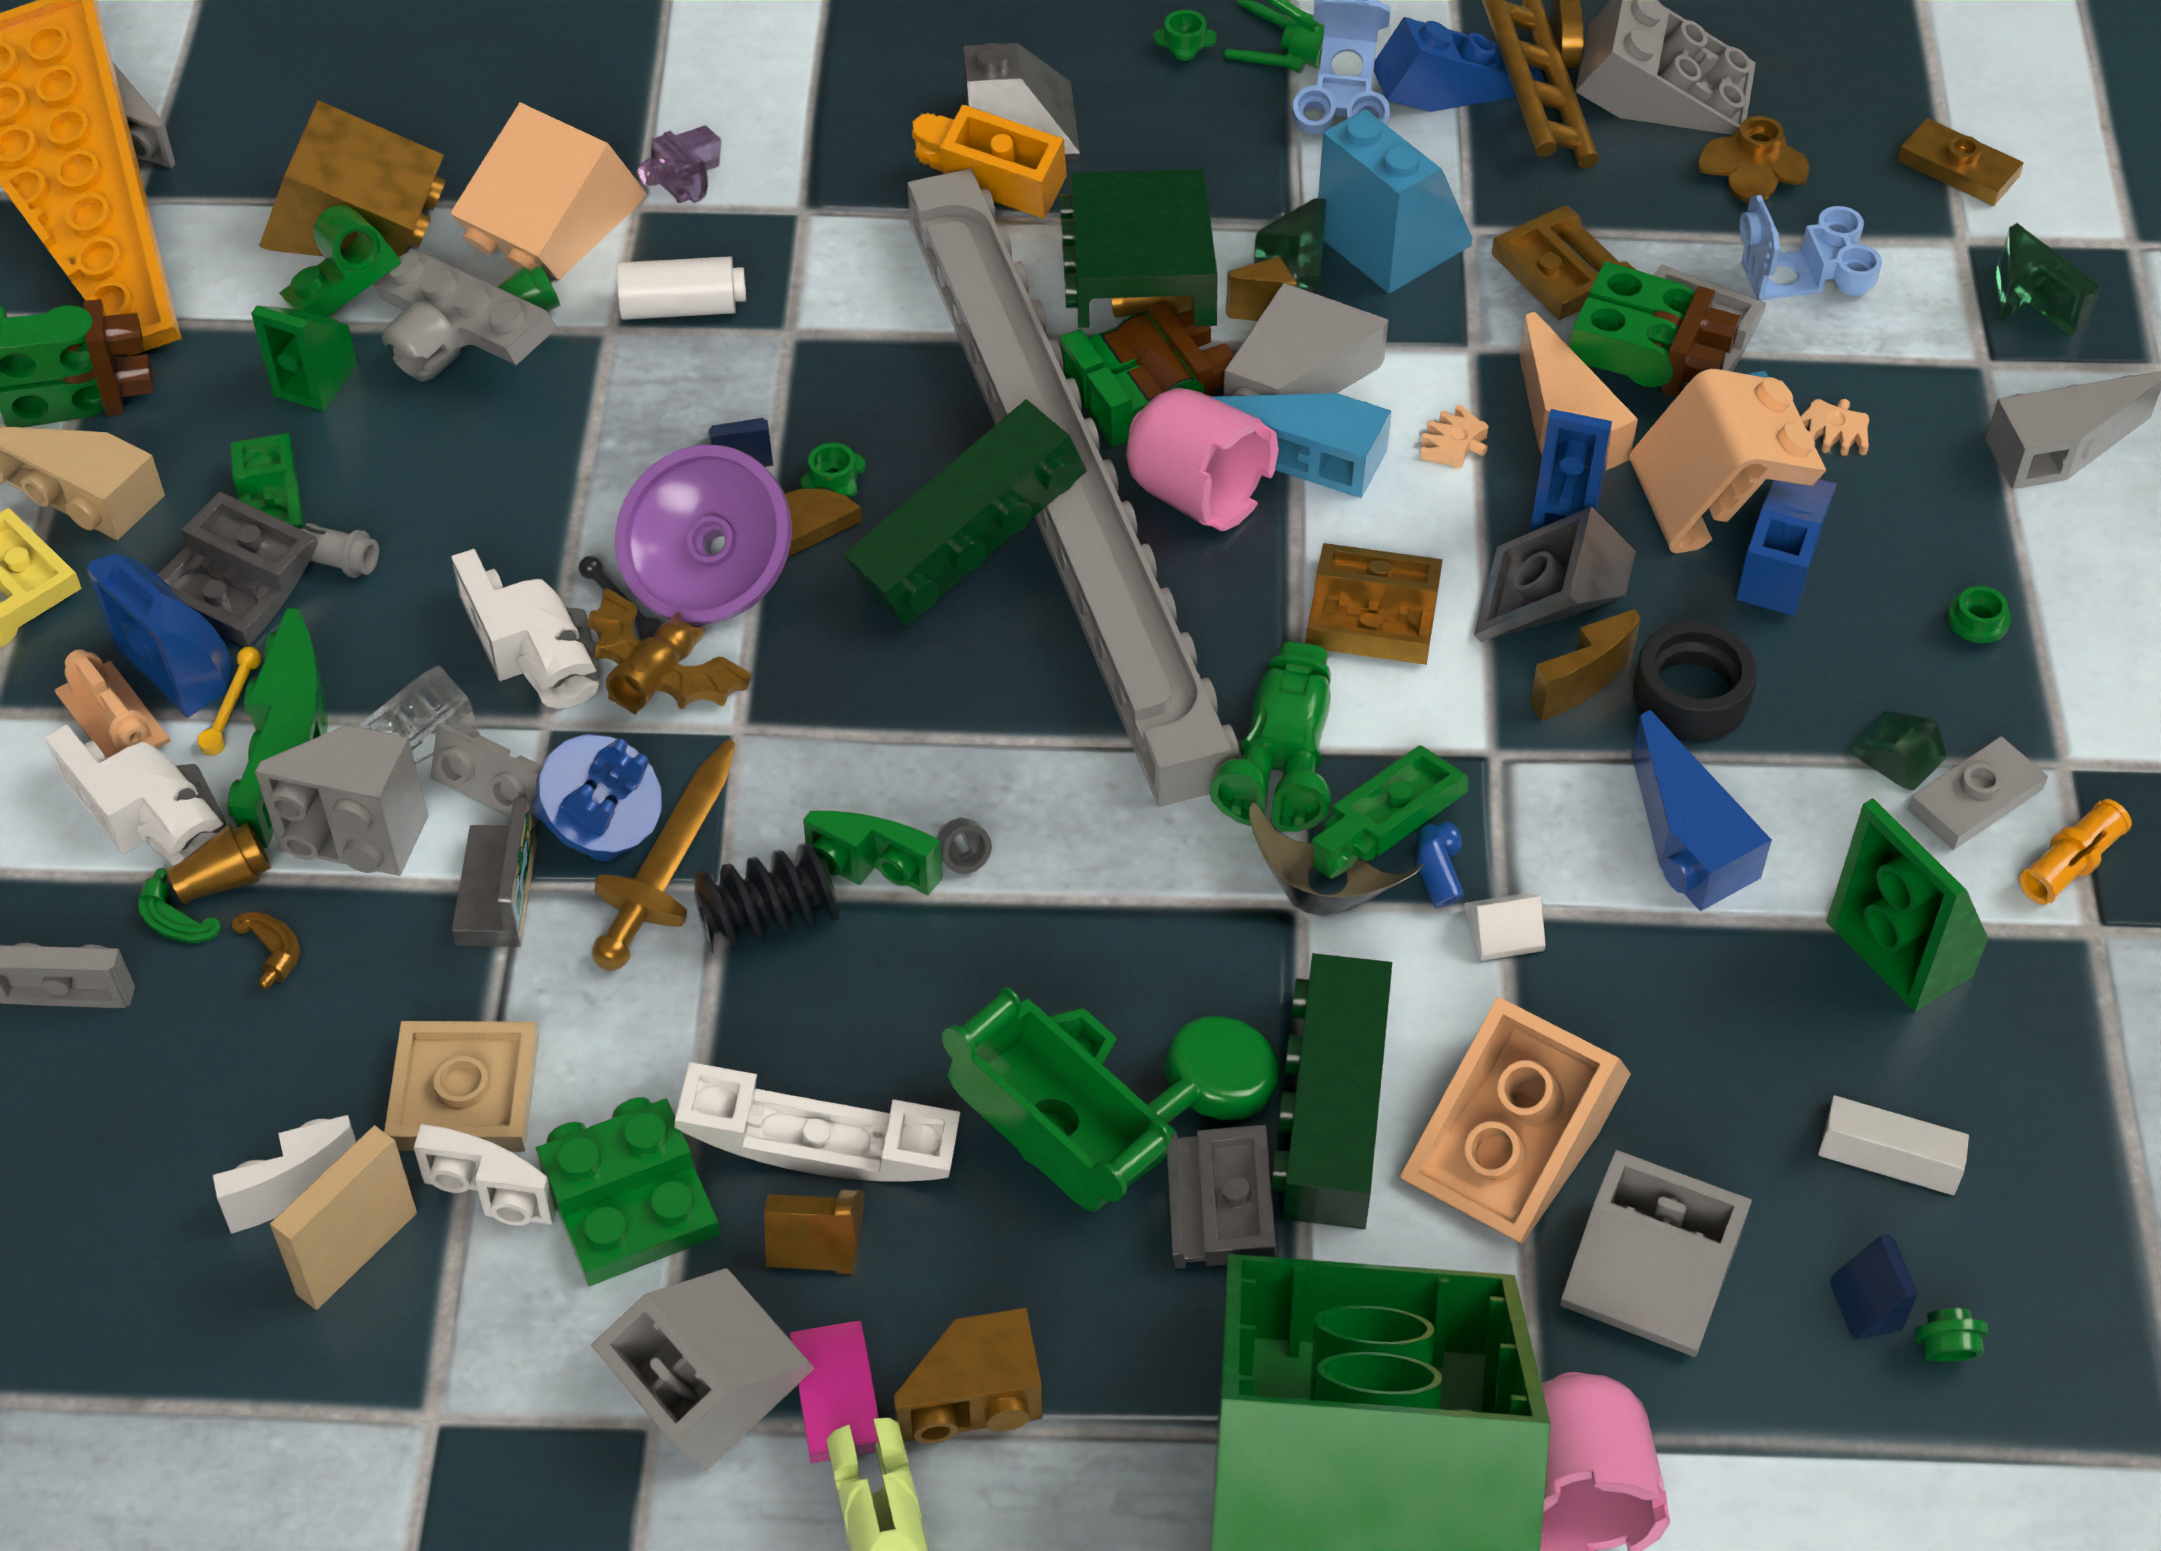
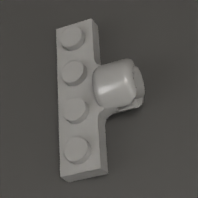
[373,248,557,382]

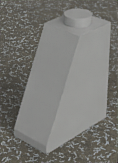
[1223,283,1388,396]

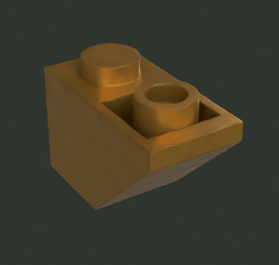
[894,1308,1042,1444]

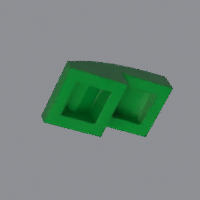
[230,433,305,529]

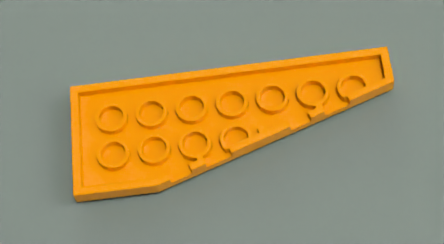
[0,0,182,357]

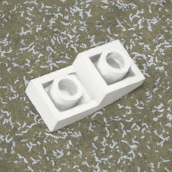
[213,1115,356,1234]
[414,1124,556,1226]

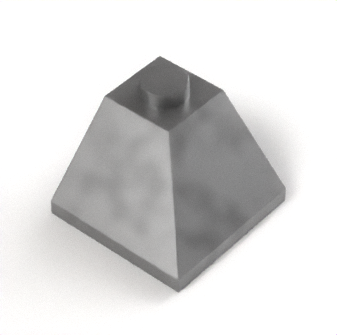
[963,43,1080,162]
[1474,506,1636,642]

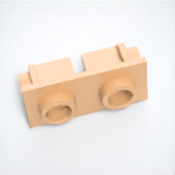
[54,649,171,759]

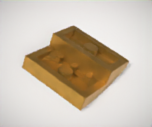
[1305,543,1443,665]

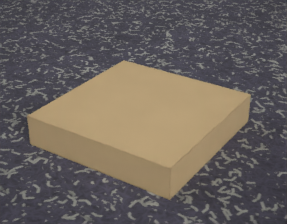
[384,1021,539,1152]
[270,1125,417,1311]

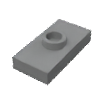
[1908,736,2048,850]

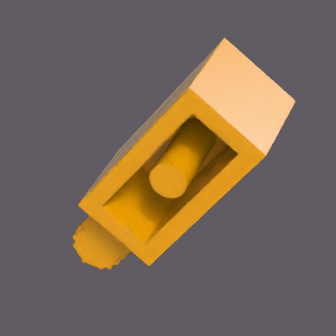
[912,104,1067,219]

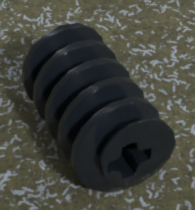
[694,843,840,954]

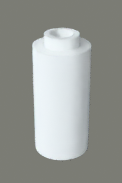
[617,256,746,320]

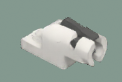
[451,549,600,709]
[44,725,227,866]

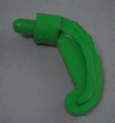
[139,868,221,943]

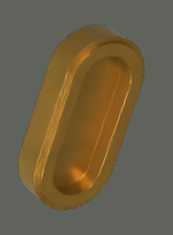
[1551,0,1583,69]

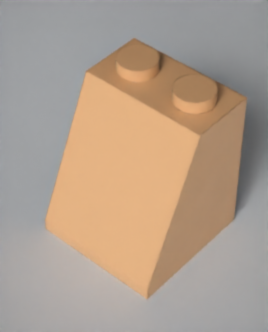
[450,102,647,280]

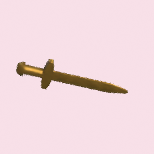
[592,740,735,971]

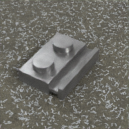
[1167,1125,1277,1269]

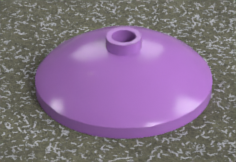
[615,445,792,625]

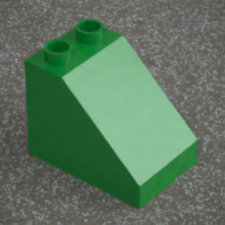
[1209,1254,1551,1551]

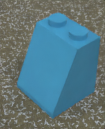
[1315,109,1472,294]

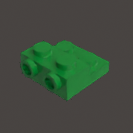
[535,1097,721,1287]

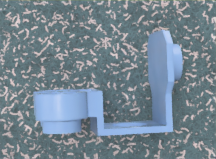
[1293,0,1391,134]
[1740,195,1882,300]

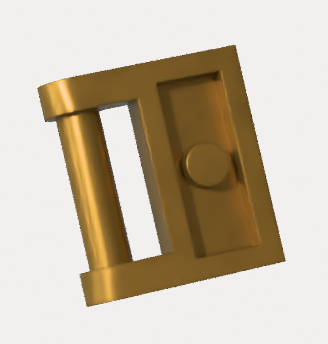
[1491,206,1636,321]

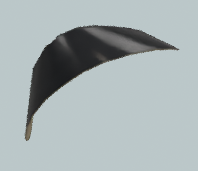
[1249,802,1424,916]

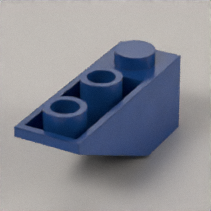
[1373,17,1547,112]
[1736,479,1837,616]

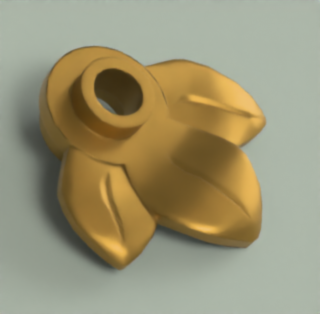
[1698,116,1809,204]

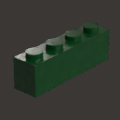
[843,399,1087,627]
[1272,953,1393,1229]

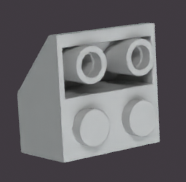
[255,725,429,876]
[1560,1150,1752,1358]
[591,1268,815,1470]

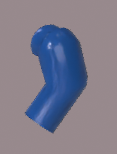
[1416,821,1465,908]

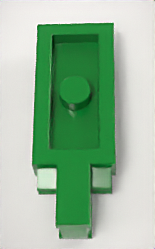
[1312,745,1468,880]

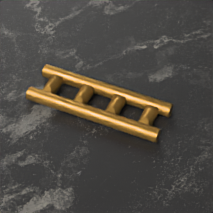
[1482,0,1599,169]

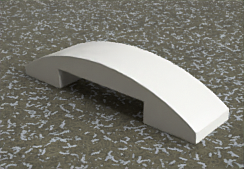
[674,1062,960,1182]

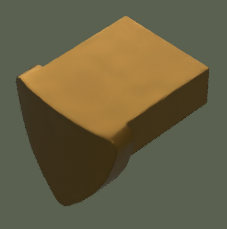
[764,1190,865,1275]

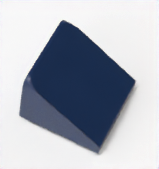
[1831,1234,1918,1339]

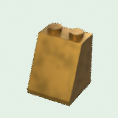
[259,100,446,257]

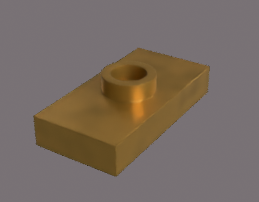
[1897,118,2024,206]

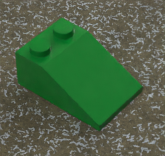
[1826,798,1988,1012]

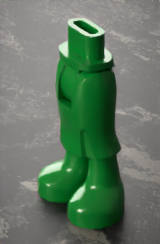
[1209,641,1331,832]

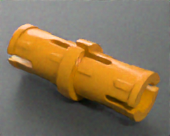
[2019,799,2132,905]

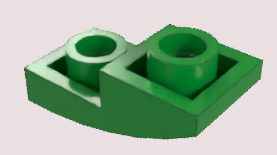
[803,811,942,896]

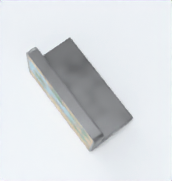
[452,797,537,947]

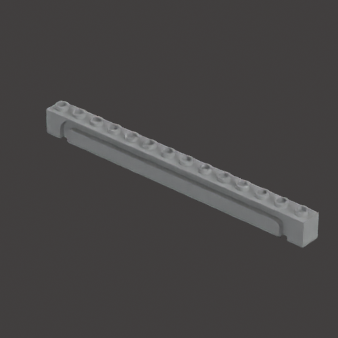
[907,168,1239,807]

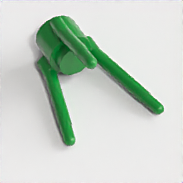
[1224,0,1324,73]

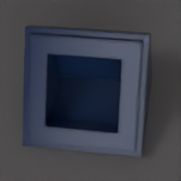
[707,418,773,467]

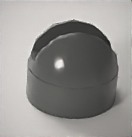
[936,817,992,874]

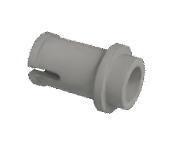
[301,523,379,578]

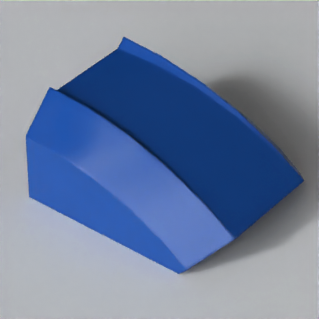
[87,553,234,718]

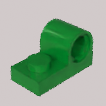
[279,205,402,317]

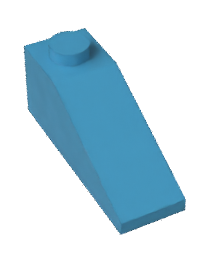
[1212,393,1391,498]

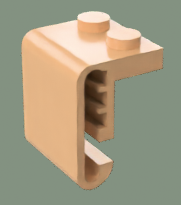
[1629,369,1826,554]

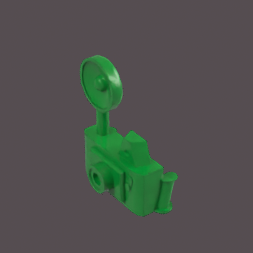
[942,987,1279,1212]

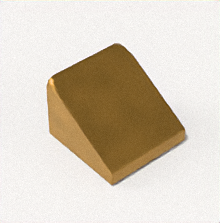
[1226,256,1297,321]

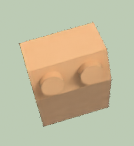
[1399,996,1631,1244]

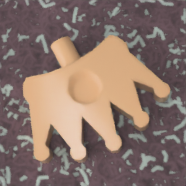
[1800,399,1869,456]
[1419,405,1488,468]

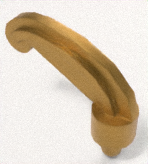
[232,912,301,989]

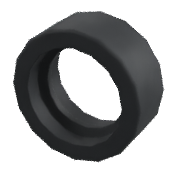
[1633,621,1757,742]

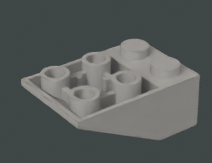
[1575,0,1756,135]

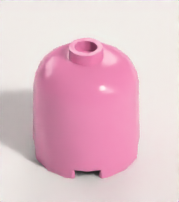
[1126,388,1278,531]
[1540,1372,1670,1551]

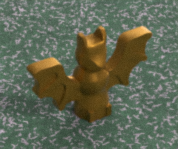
[587,589,752,715]

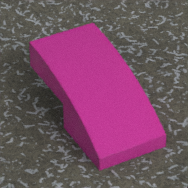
[790,1320,879,1464]

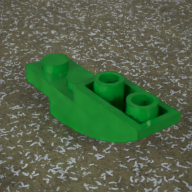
[227,608,328,848]

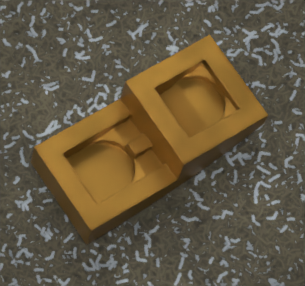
[1530,609,1641,721]

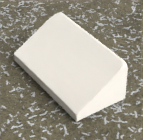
[1818,1095,1969,1196]

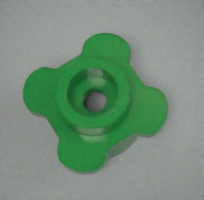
[1153,10,1217,61]
[800,442,866,499]

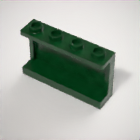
[1060,169,1218,328]

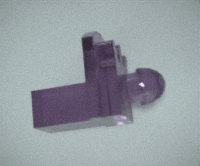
[637,125,721,204]

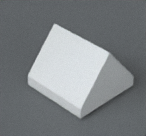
[1464,893,1546,961]

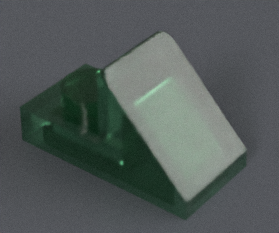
[1254,198,1326,295]
[1997,223,2101,337]

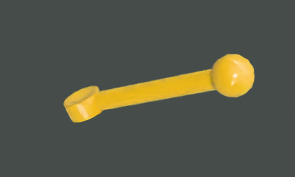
[197,646,262,756]

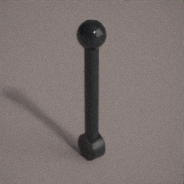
[579,556,662,641]

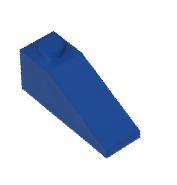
[1530,409,1612,532]
[1632,710,1772,912]

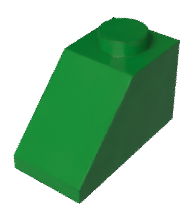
[251,305,358,412]

